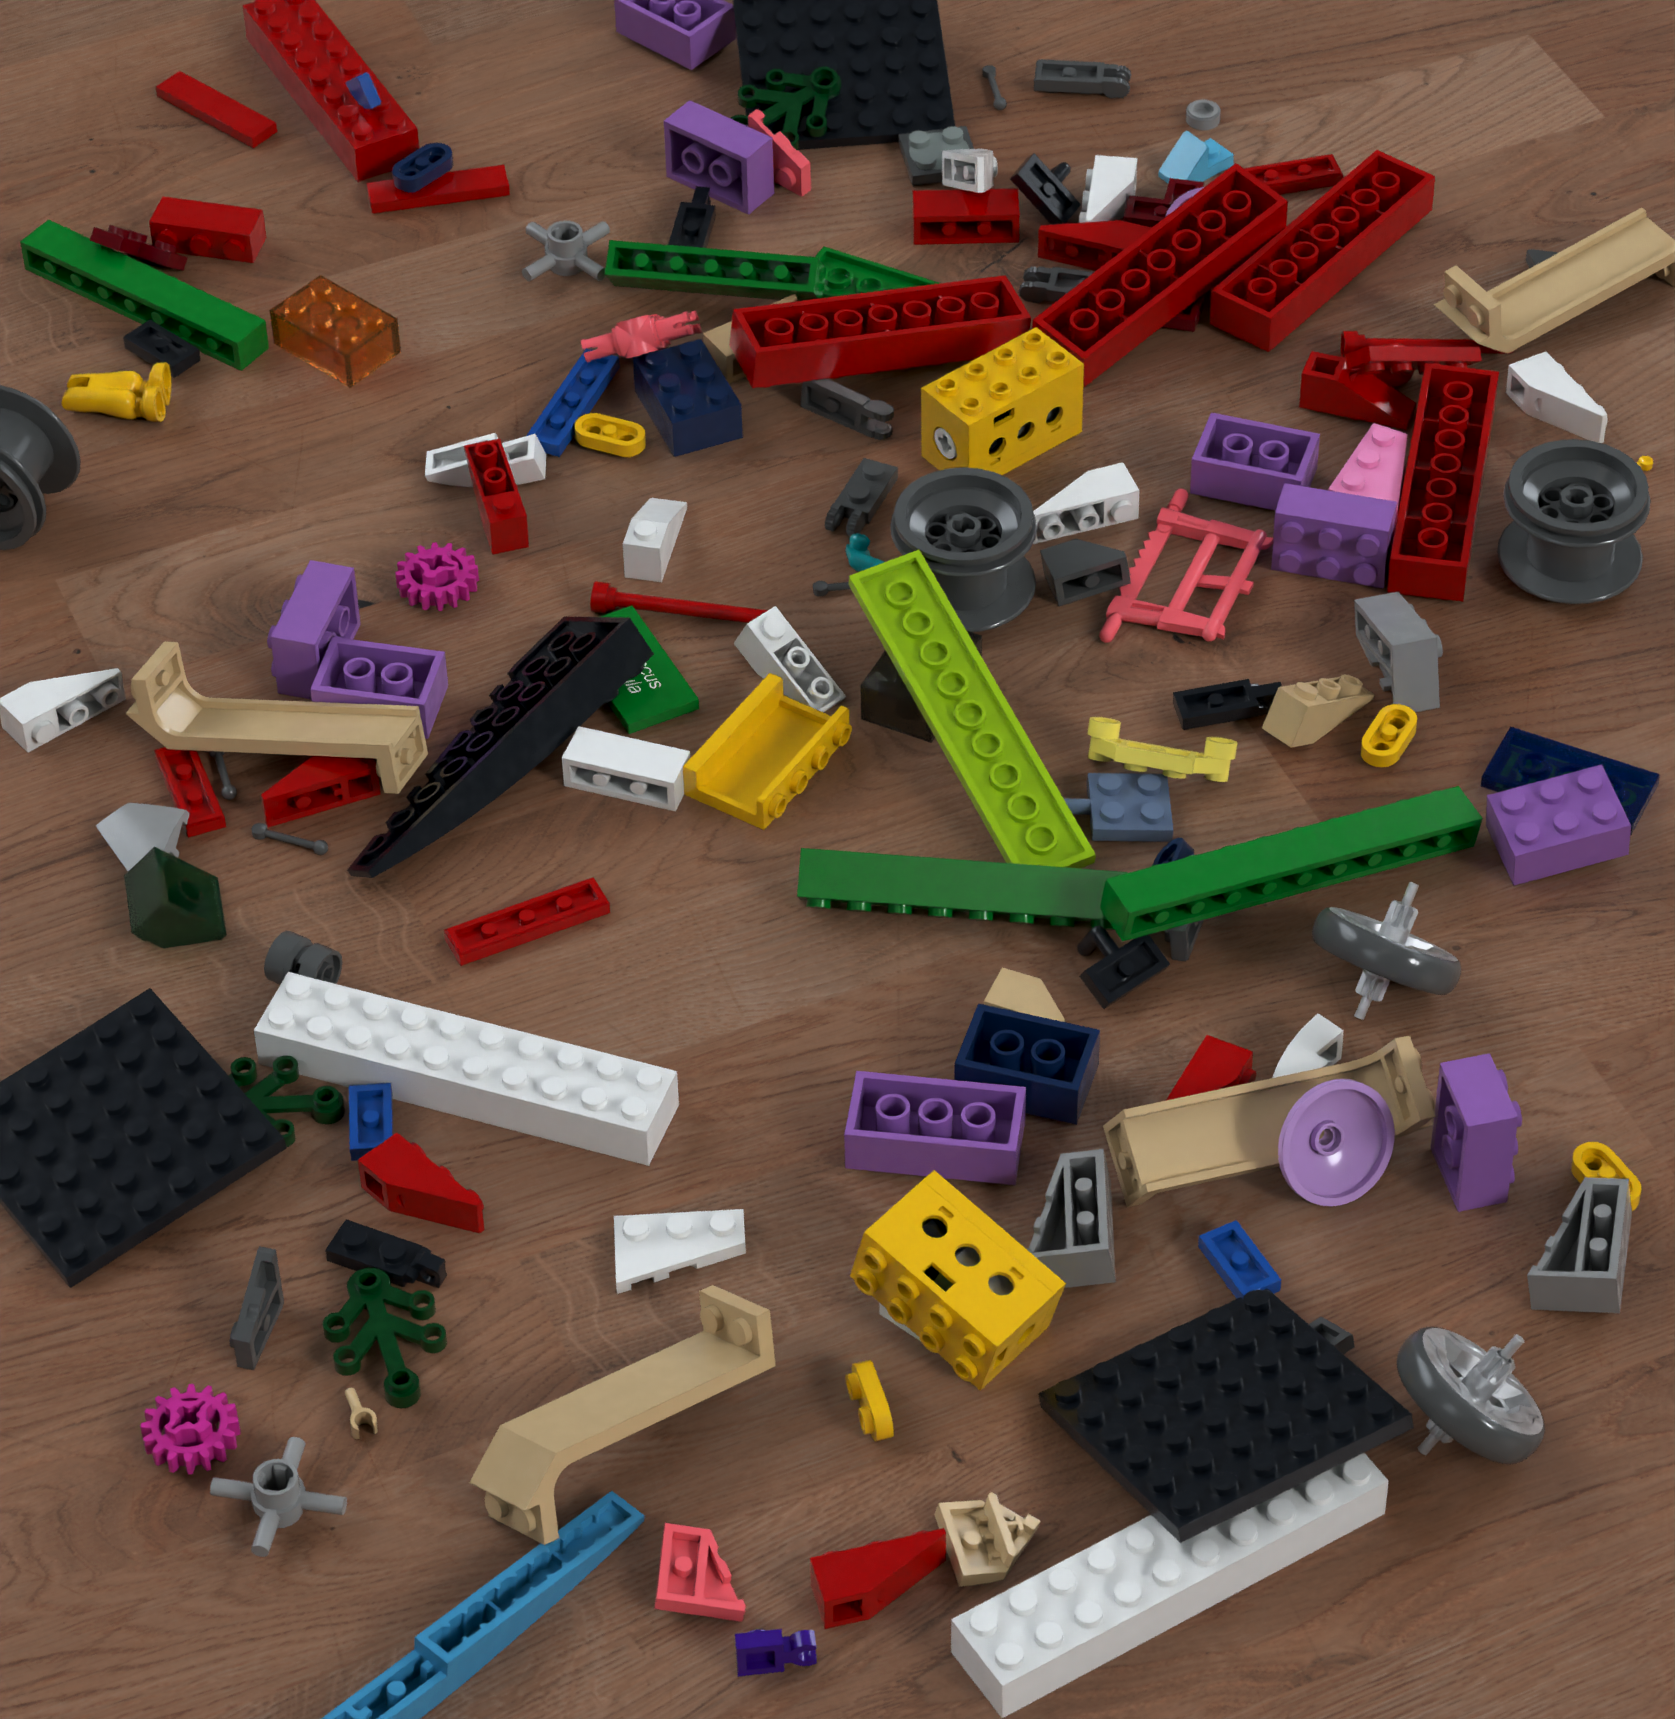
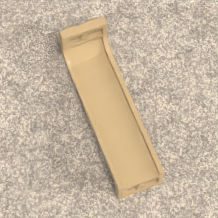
[1434,208,1675,354]
[125,642,428,794]
[1103,1035,1436,1207]
[469,1285,776,1545]

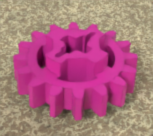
[395,542,479,611]
[141,1384,241,1475]

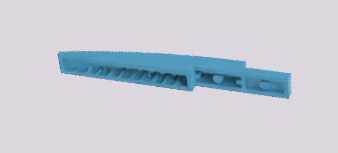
[321,1491,645,1719]

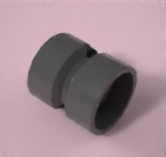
[264,931,343,985]

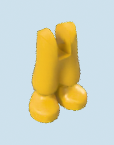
[61,362,171,422]

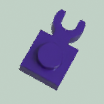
[735,1629,817,1677]

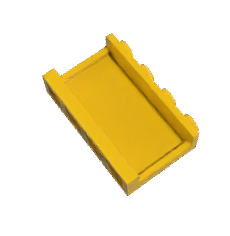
[683,673,852,830]

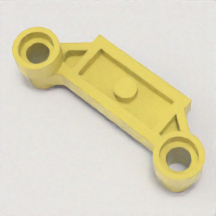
[1087,717,1238,782]

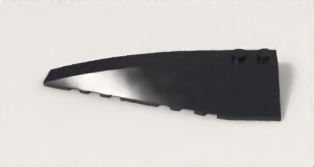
[347,616,654,878]

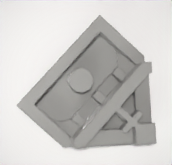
[96,803,190,881]

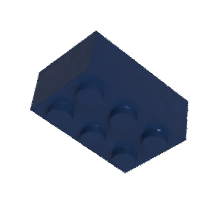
[633,339,743,457]
[954,1003,1100,1125]

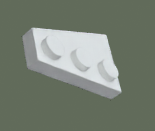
[614,1209,746,1294]

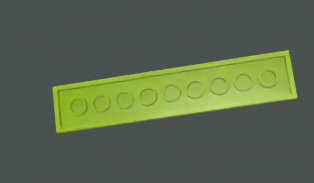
[848,550,1096,868]

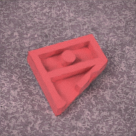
[748,109,811,197]
[654,1523,746,1622]

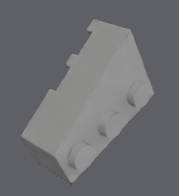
[1354,592,1443,712]
[1027,1149,1116,1288]
[1527,1177,1632,1313]

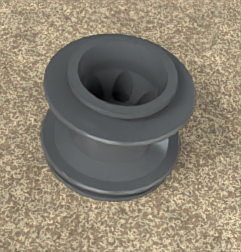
[0,385,81,550]
[1497,439,1651,604]
[890,467,1037,633]

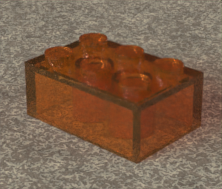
[269,275,401,388]

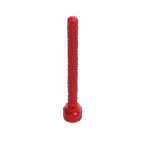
[1340,331,1514,358]
[590,581,768,623]

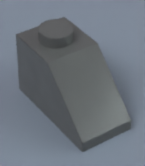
[1040,539,1131,606]

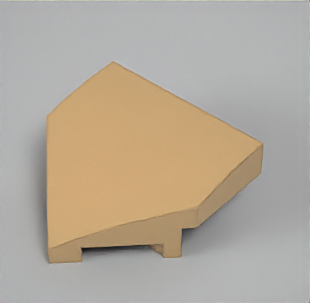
[934,1492,1041,1587]

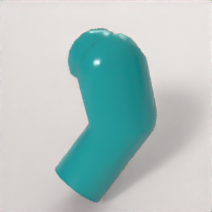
[845,533,885,572]

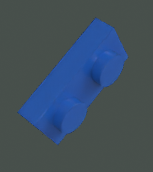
[349,1083,393,1161]
[1198,1220,1281,1299]

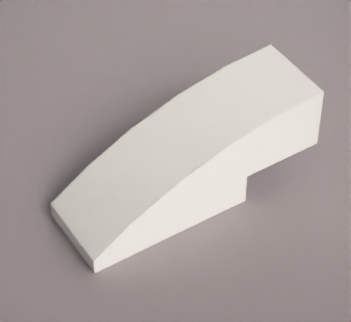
[425,433,547,487]
[1272,1014,1344,1078]

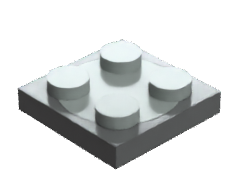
[899,126,974,186]

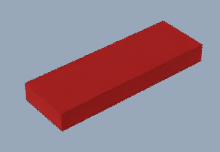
[1244,154,1343,195]
[154,747,226,838]

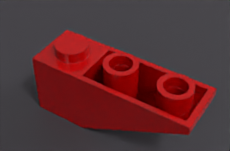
[1299,351,1416,430]
[464,439,529,555]
[358,1132,484,1233]
[810,1528,946,1629]

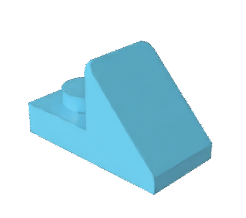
[1158,131,1234,183]

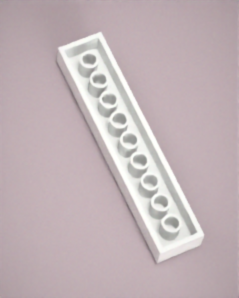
[254,972,679,1166]
[951,1453,1389,1718]

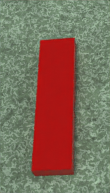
[156,71,277,148]
[366,165,510,214]
[444,877,610,966]

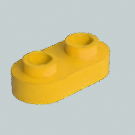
[574,413,646,458]
[1361,704,1417,767]
[1571,1142,1642,1211]
[845,1360,894,1441]

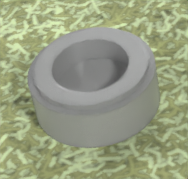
[1186,100,1221,130]

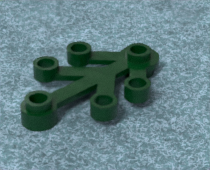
[730,67,841,150]
[228,1056,345,1147]
[323,1268,447,1408]

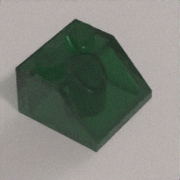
[124,846,227,949]

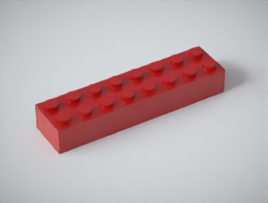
[242,0,419,182]
[1210,150,1435,352]
[1033,163,1288,387]
[729,275,1031,388]
[1387,363,1499,602]

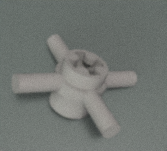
[522,220,610,281]
[210,1437,347,1557]

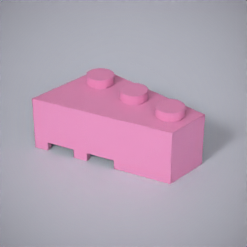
[1328,423,1408,534]

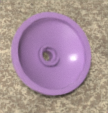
[1278,1079,1395,1206]

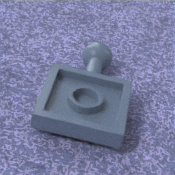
[1062,773,1174,842]

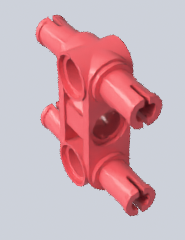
[581,310,702,363]

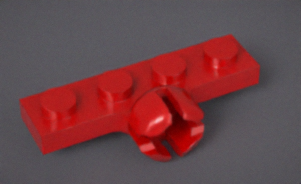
[1345,342,1482,387]

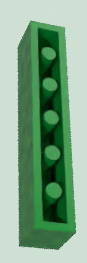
[604,240,826,301]

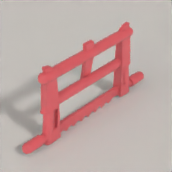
[1099,488,1273,643]

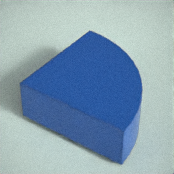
[345,72,381,109]

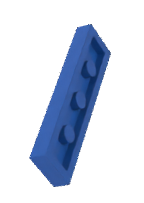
[526,349,620,457]

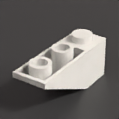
[1079,155,1137,223]
[1506,352,1608,443]
[1033,462,1140,544]
[733,606,846,713]
[0,668,126,752]

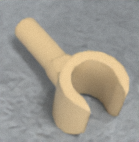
[345,1388,378,1439]

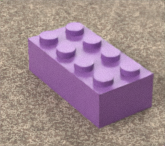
[844,1071,1026,1185]

